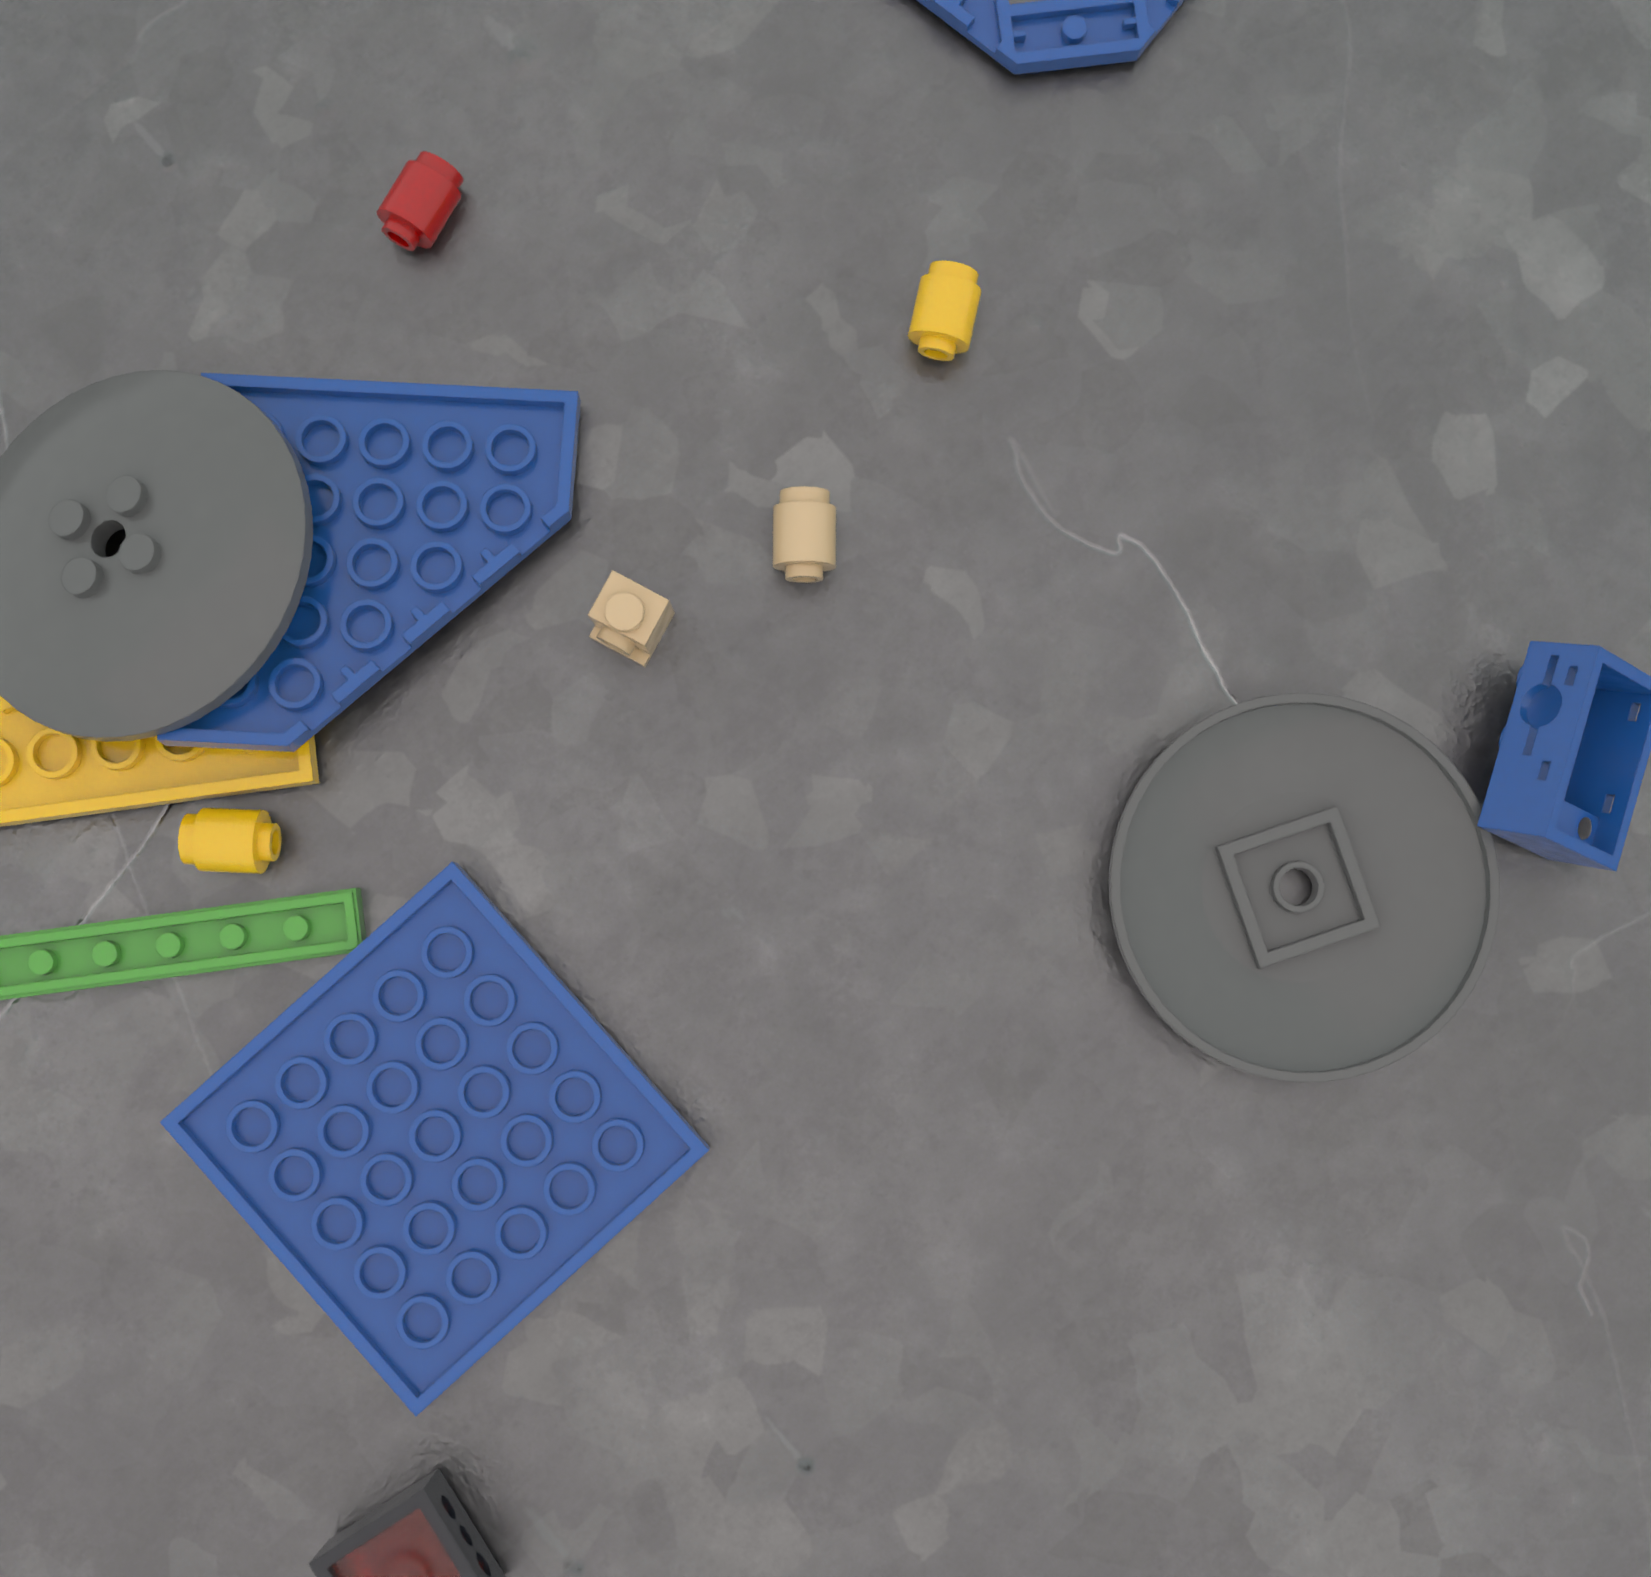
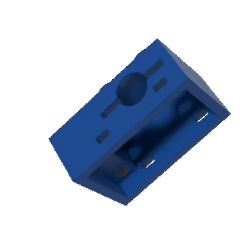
[1477,641,1651,872]

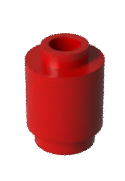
[377,151,464,251]

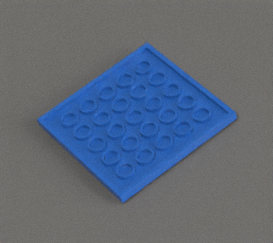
[160,862,710,1416]

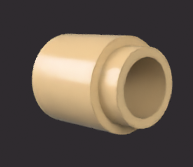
[773,486,836,583]

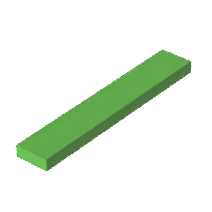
[0,888,366,1001]

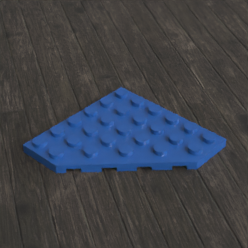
[157,373,581,752]

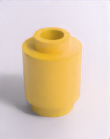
[908,260,981,361]
[178,808,281,874]

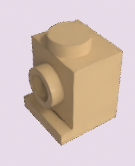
[588,570,675,667]

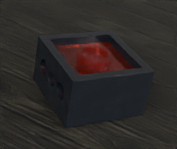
[309,1468,506,1577]

